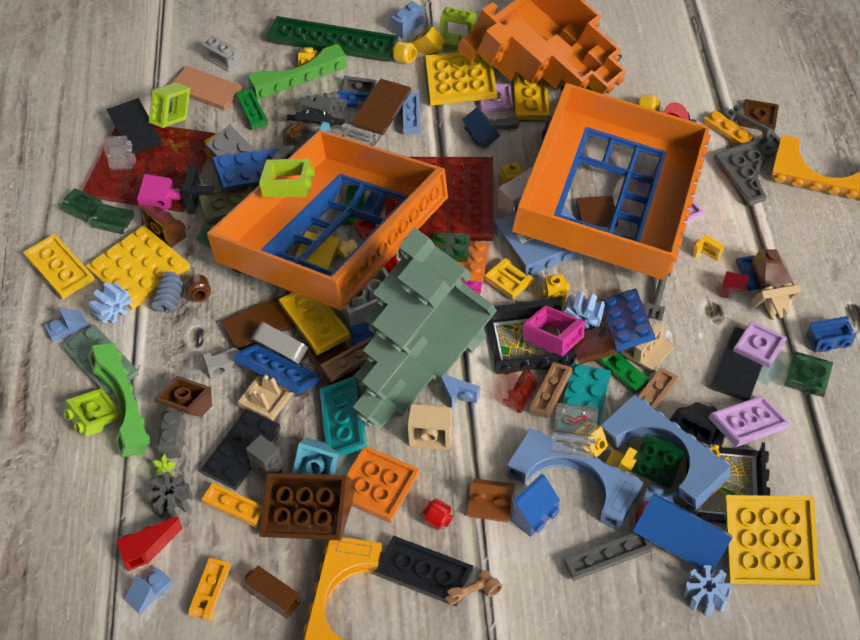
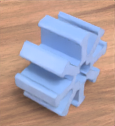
[89,282,132,323]
[564,292,605,331]
[684,565,732,616]

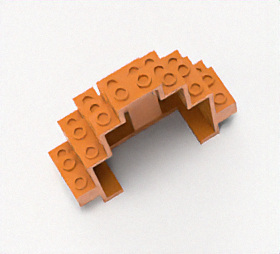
[457,0,627,95]

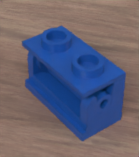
[806,316,856,353]

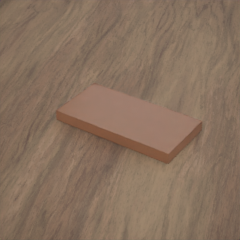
[171,66,242,111]

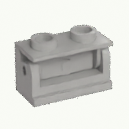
[202,36,239,72]

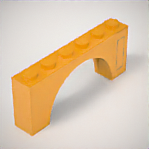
[771,135,860,199]
[303,537,383,640]

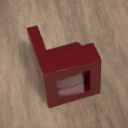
[720,271,749,298]

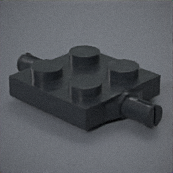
[287,110,345,126]

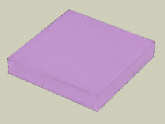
[479,83,515,112]
[733,321,787,368]

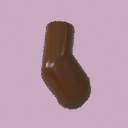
[285,122,303,143]

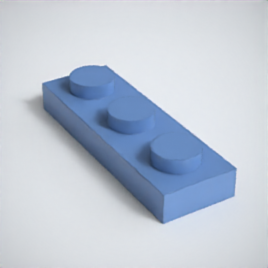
[403,93,420,134]

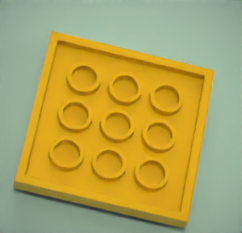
[425,52,497,106]
[85,225,190,310]
[725,495,820,586]

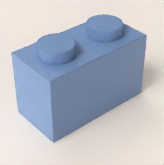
[391,1,424,39]

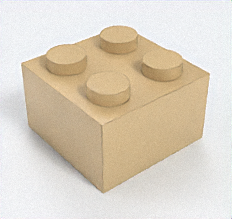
[408,404,452,450]

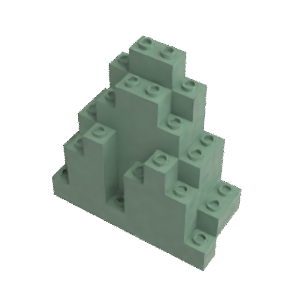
[353,227,497,429]

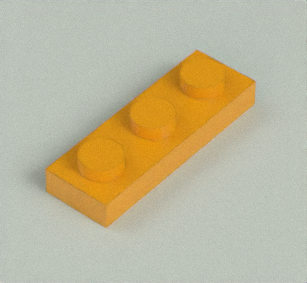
[703,110,755,146]
[201,483,263,528]

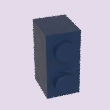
[462,106,501,149]

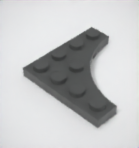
[714,134,781,206]

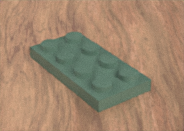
[62,324,139,395]

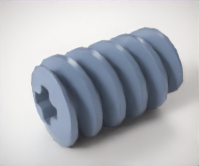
[151,272,184,313]

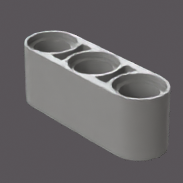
[251,322,308,364]

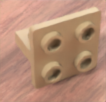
[621,322,674,372]

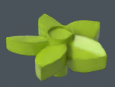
[152,454,176,478]

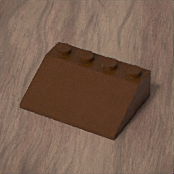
[259,473,355,541]

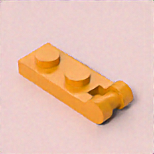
[188,558,231,621]

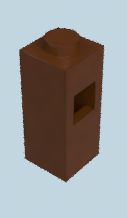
[244,565,301,619]

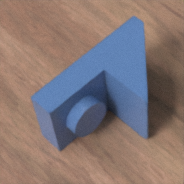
[44,308,88,342]
[441,374,480,409]
[124,567,173,614]

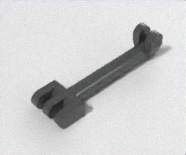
[724,105,775,142]
[645,273,671,321]

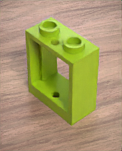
[440,6,476,50]
[149,82,190,128]
[259,159,315,198]

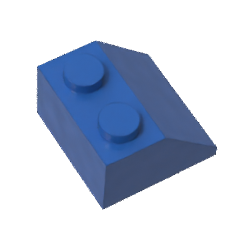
[512,473,560,537]

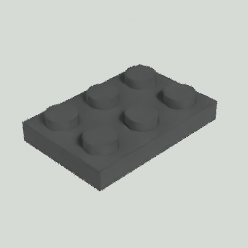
[205,124,256,157]

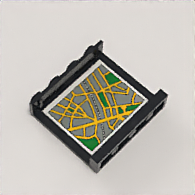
[486,298,575,375]
[686,436,770,523]

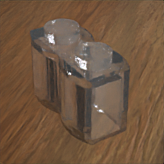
[104,136,136,170]

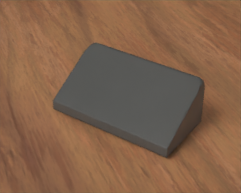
[341,76,378,94]

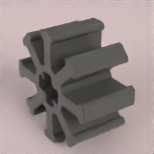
[147,472,193,518]

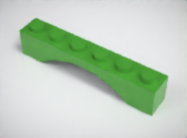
[248,44,347,100]
[88,343,150,457]

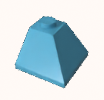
[292,438,339,475]

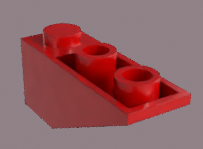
[116,516,183,571]

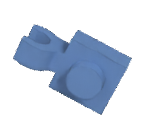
[644,485,680,507]

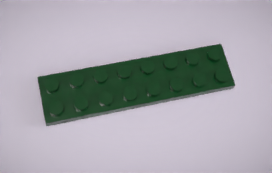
[266,16,398,62]

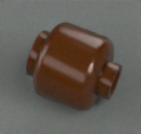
[185,274,211,302]

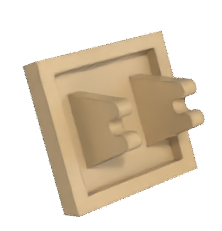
[751,283,801,320]
[238,375,293,421]

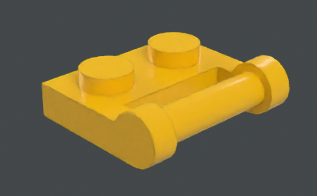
[485,258,535,300]

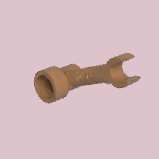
[445,570,503,605]

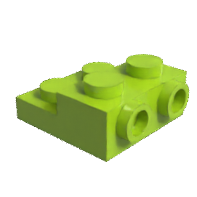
[63,388,122,437]

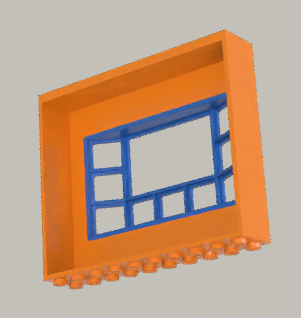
[512,83,711,280]
[207,130,448,311]

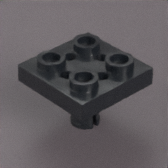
[180,164,214,215]

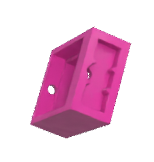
[522,305,585,356]

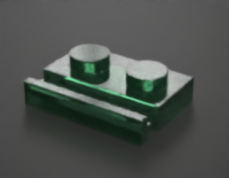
[58,188,104,222]
[89,203,134,234]

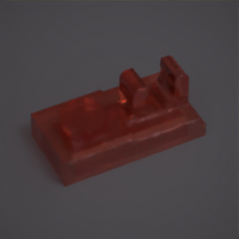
[502,370,538,413]

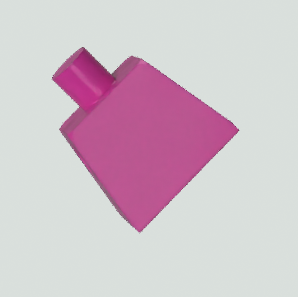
[137,174,182,211]

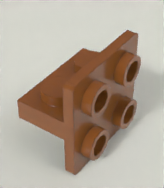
[467,478,515,523]

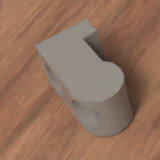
[203,348,242,379]

